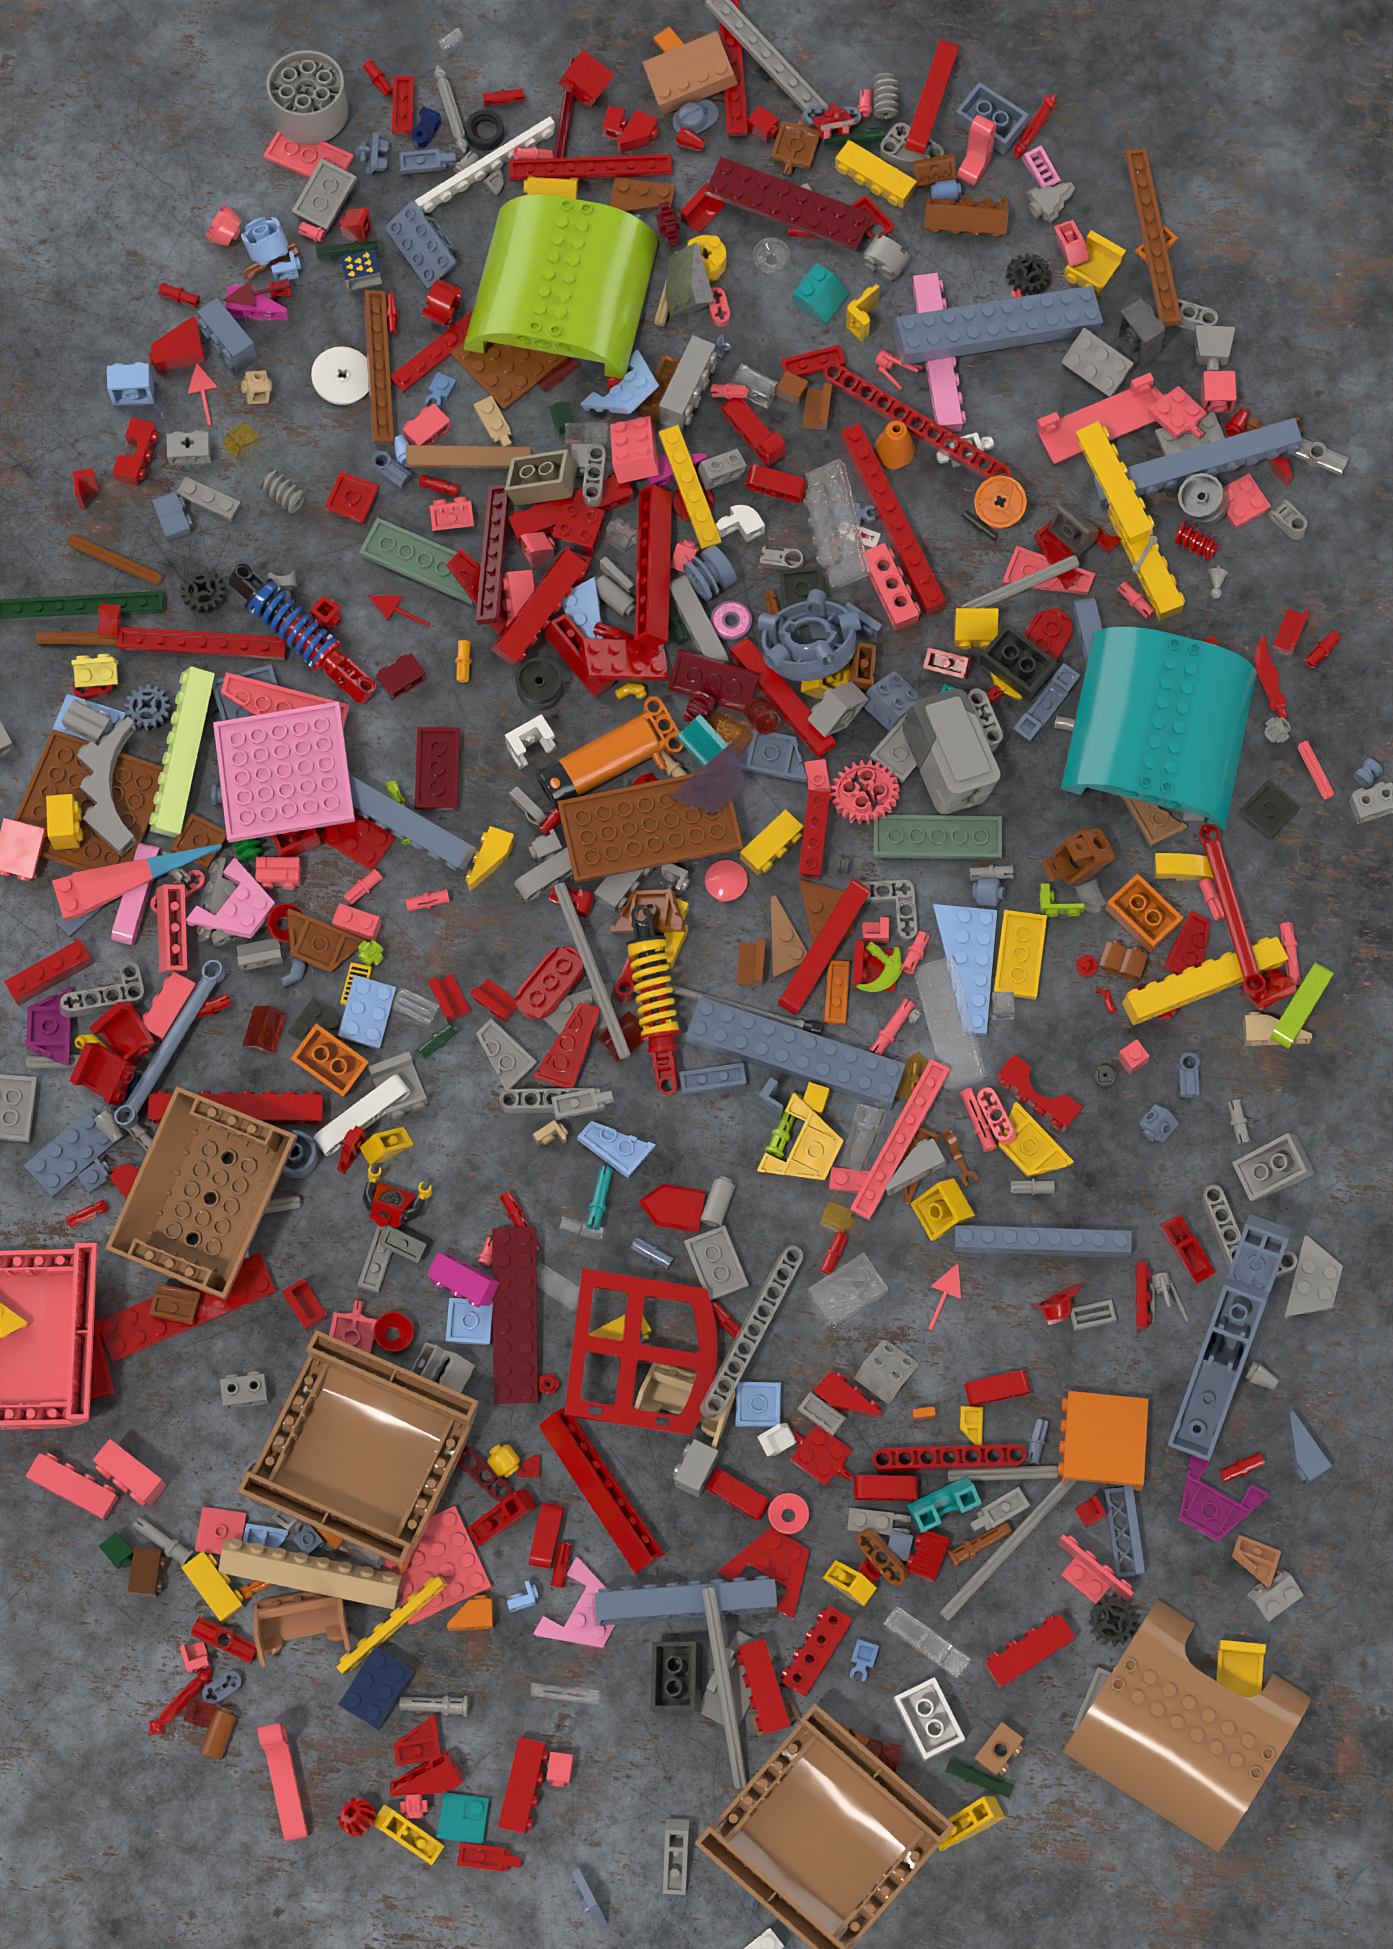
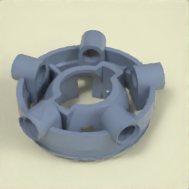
[758,589,862,681]

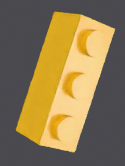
[740,809,804,876]
[181,1551,245,1624]

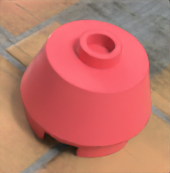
[204,204,242,246]

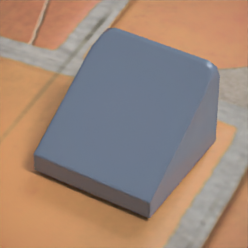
[886,1531,913,1561]

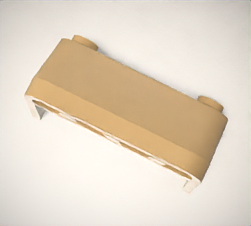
[634,1363,736,1449]

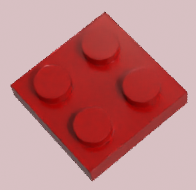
[324,471,379,524]
[1239,968,1297,1011]

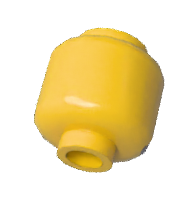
[487,1444,520,1477]

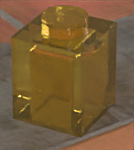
[820,1201,855,1234]

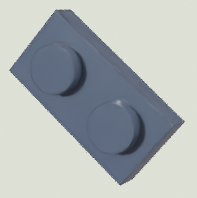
[844,602,882,639]

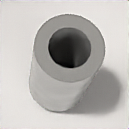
[596,575,636,617]
[700,1176,735,1228]

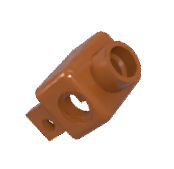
[1042,827,1115,885]

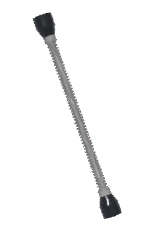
[666,983,824,1036]

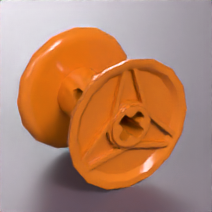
[974,475,1027,529]

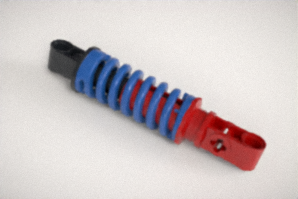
[228,563,376,704]

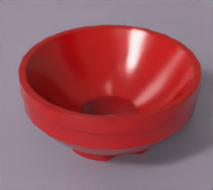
[267,903,303,942]
[373,1312,413,1352]

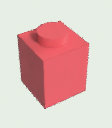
[1117,1039,1150,1075]
[547,1752,574,1787]

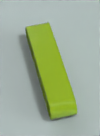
[1270,962,1334,1049]

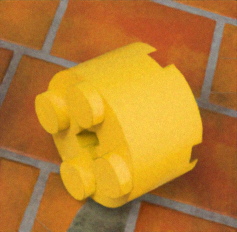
[687,235,726,283]

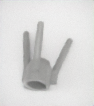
[1149,1273,1189,1323]

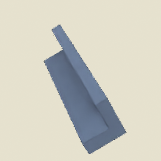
[1104,1485,1145,1579]

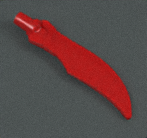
[1255,636,1288,719]

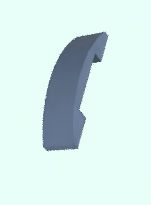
[1013,663,1081,741]

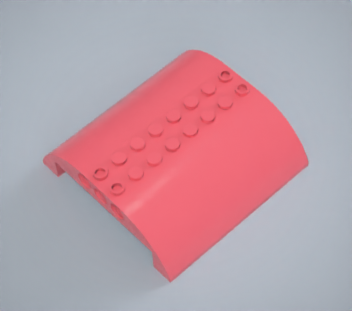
[0,1243,98,1430]

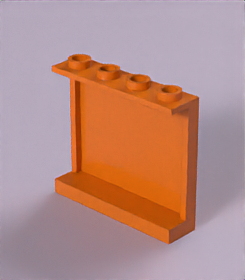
[1057,1391,1148,1491]

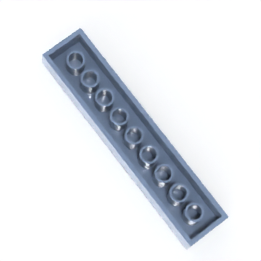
[892,286,1103,365]
[686,997,906,1110]

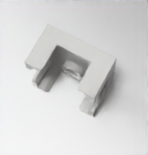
[505,714,556,769]

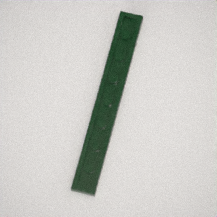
[0,591,165,622]

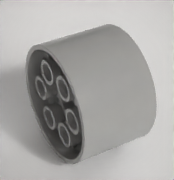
[266,50,349,144]

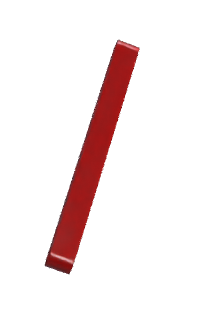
[823,362,1013,480]

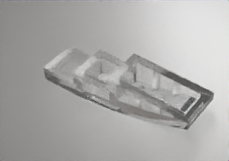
[883,1606,972,1680]

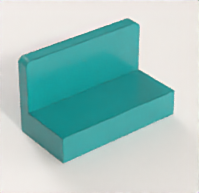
[676,715,729,767]

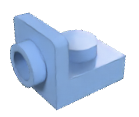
[271,251,301,282]
[507,1580,539,1613]

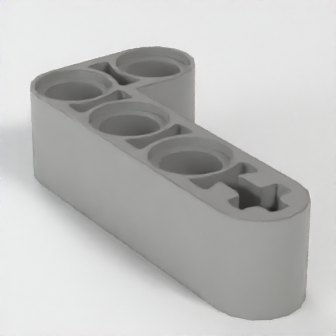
[60,962,144,1018]

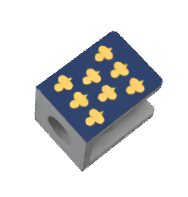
[340,249,382,292]

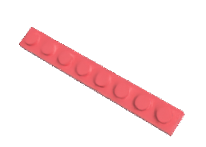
[850,1059,950,1221]

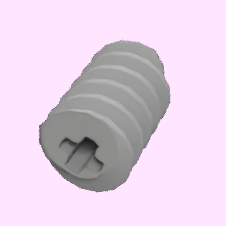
[874,73,899,119]
[259,469,305,514]

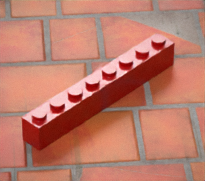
[635,484,672,648]
[148,1091,325,1125]
[539,1408,665,1574]

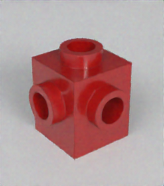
[310,595,342,631]

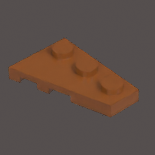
[609,177,675,213]

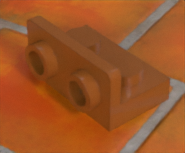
[913,153,957,186]

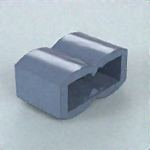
[152,492,193,542]

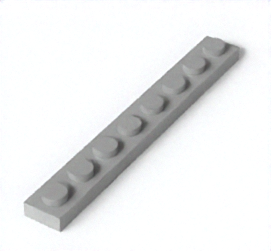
[705,0,828,120]

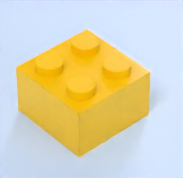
[46,794,83,850]

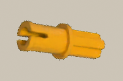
[455,640,472,683]

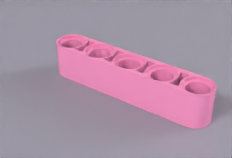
[111,843,161,945]

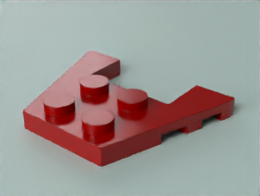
[1034,521,1121,590]
[718,1527,809,1619]

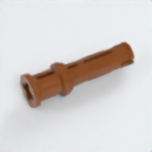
[946,1521,1012,1569]

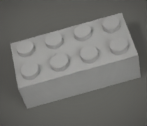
[659,335,718,431]

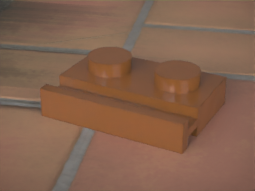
[149,1283,201,1325]

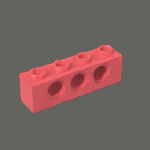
[861,543,921,631]

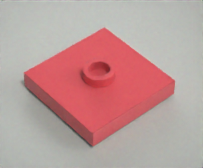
[195,1507,247,1556]

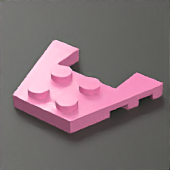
[186,858,275,938]
[534,1557,616,1649]

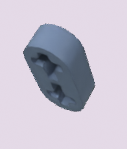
[202,1671,243,1705]

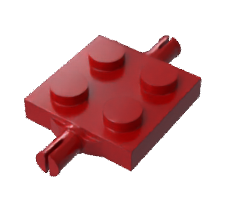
[790,1424,854,1487]

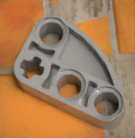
[880,123,944,171]

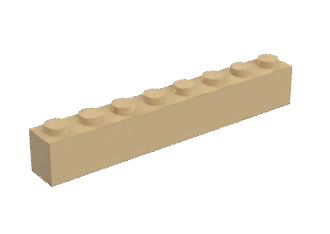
[218,1538,402,1609]

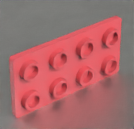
[1058,1535,1133,1604]

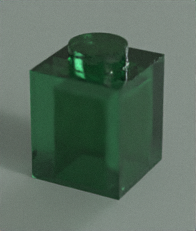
[549,402,576,437]

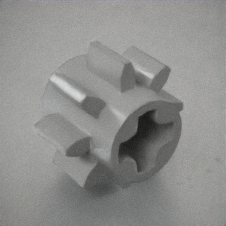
[1264,717,1291,743]

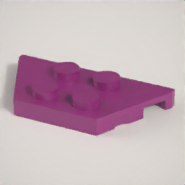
[26,987,73,1066]

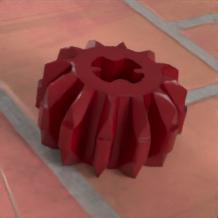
[683,691,715,724]

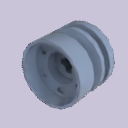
[683,545,737,601]

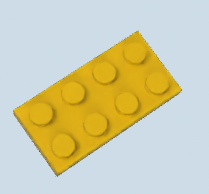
[993,910,1047,1000]

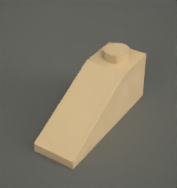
[1243,1012,1312,1046]

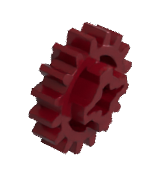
[656,201,681,247]

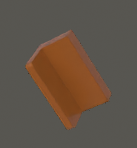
[802,383,832,430]
[737,939,766,987]

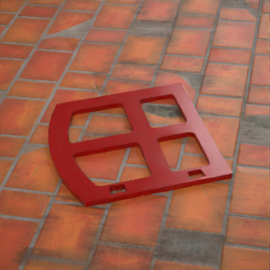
[564,1268,717,1436]

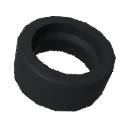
[465,109,505,151]

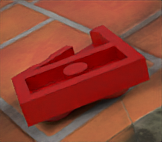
[393,1715,441,1767]

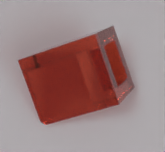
[183,1699,217,1728]

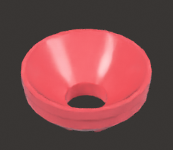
[768,1493,809,1534]

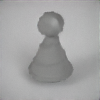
[1208,565,1229,599]

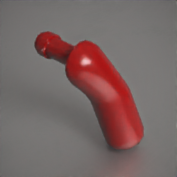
[1095,988,1116,1014]

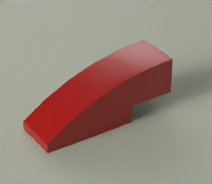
[1158,1215,1215,1284]

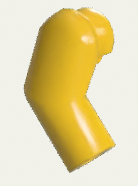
[614,683,647,700]
[74,1034,108,1049]

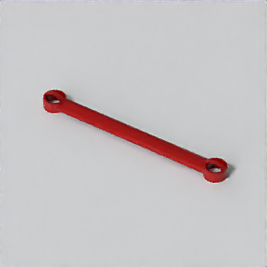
[1198,824,1266,997]

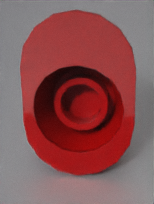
[1032,1285,1081,1325]

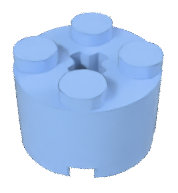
[241,217,288,265]

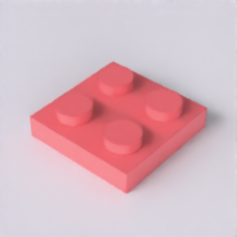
[1223,473,1271,529]

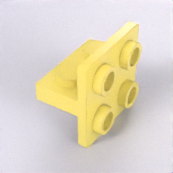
[71,654,119,688]

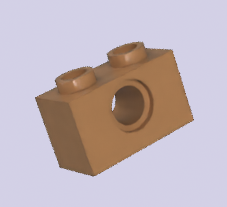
[974,1722,1024,1777]

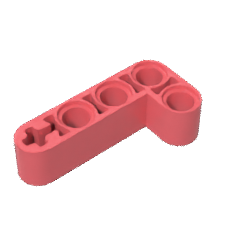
[957,115,996,186]

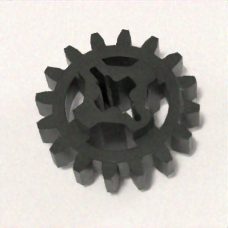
[1006,253,1051,296]
[180,568,226,614]
[1088,1597,1137,1647]

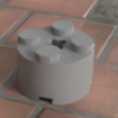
[862,235,910,283]

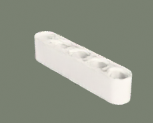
[313,1074,411,1156]

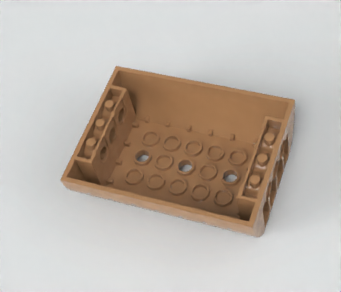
[105,1086,297,1300]

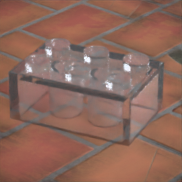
[808,1252,888,1329]

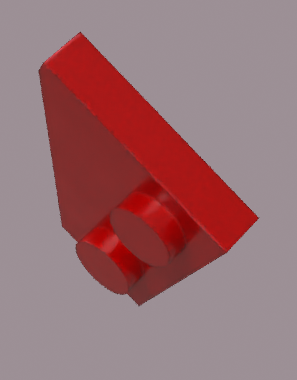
[337,1125,368,1175]

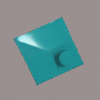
[437,1793,490,1845]

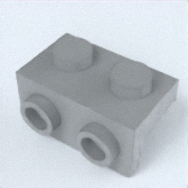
[1247,1569,1304,1622]

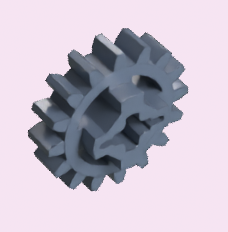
[124,684,171,730]

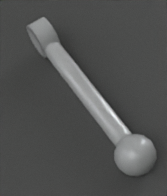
[1132,535,1158,573]

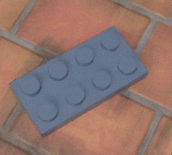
[24,1109,119,1198]

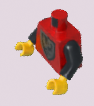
[363,1165,432,1228]

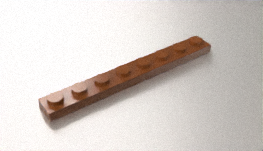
[363,290,394,445]

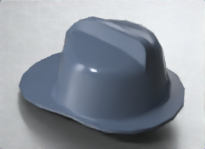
[673,99,719,134]

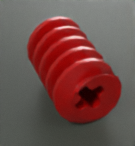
[1175,520,1222,562]

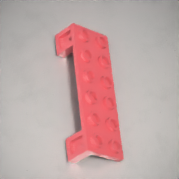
[1036,373,1157,464]

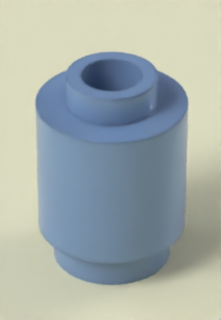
[931,179,961,200]

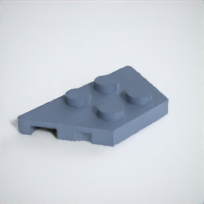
[726,729,807,783]

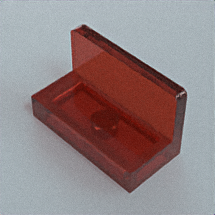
[242,1005,286,1054]
[596,1011,644,1063]

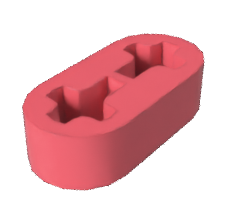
[708,287,730,327]

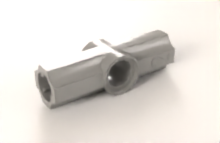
[1290,438,1349,476]

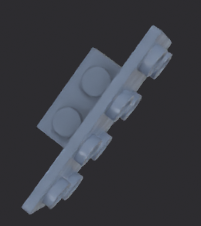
[385,201,457,289]

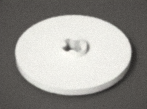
[311,347,369,405]

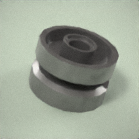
[1178,473,1229,526]

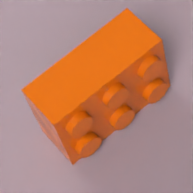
[1105,873,1183,953]
[290,1024,369,1097]

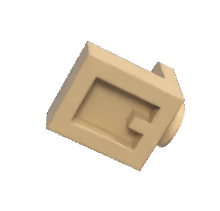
[533,1120,568,1146]

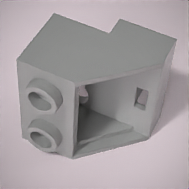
[411,1342,475,1393]

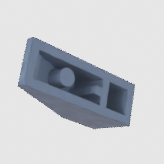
[1287,1411,1332,1484]

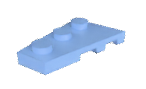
[560,577,605,639]
[577,1121,656,1178]

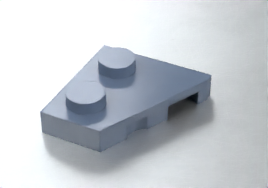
[571,1868,607,1929]

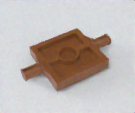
[771,113,820,177]

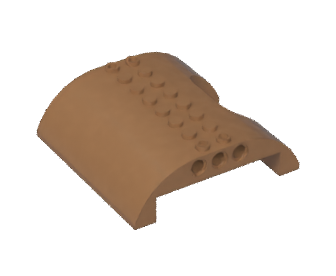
[1062,1599,1312,1853]

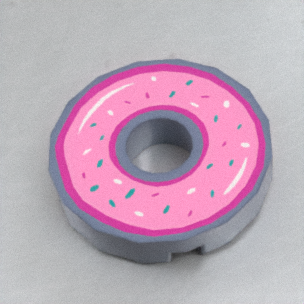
[710,600,752,642]

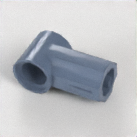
[372,451,412,489]
[1177,1052,1199,1098]

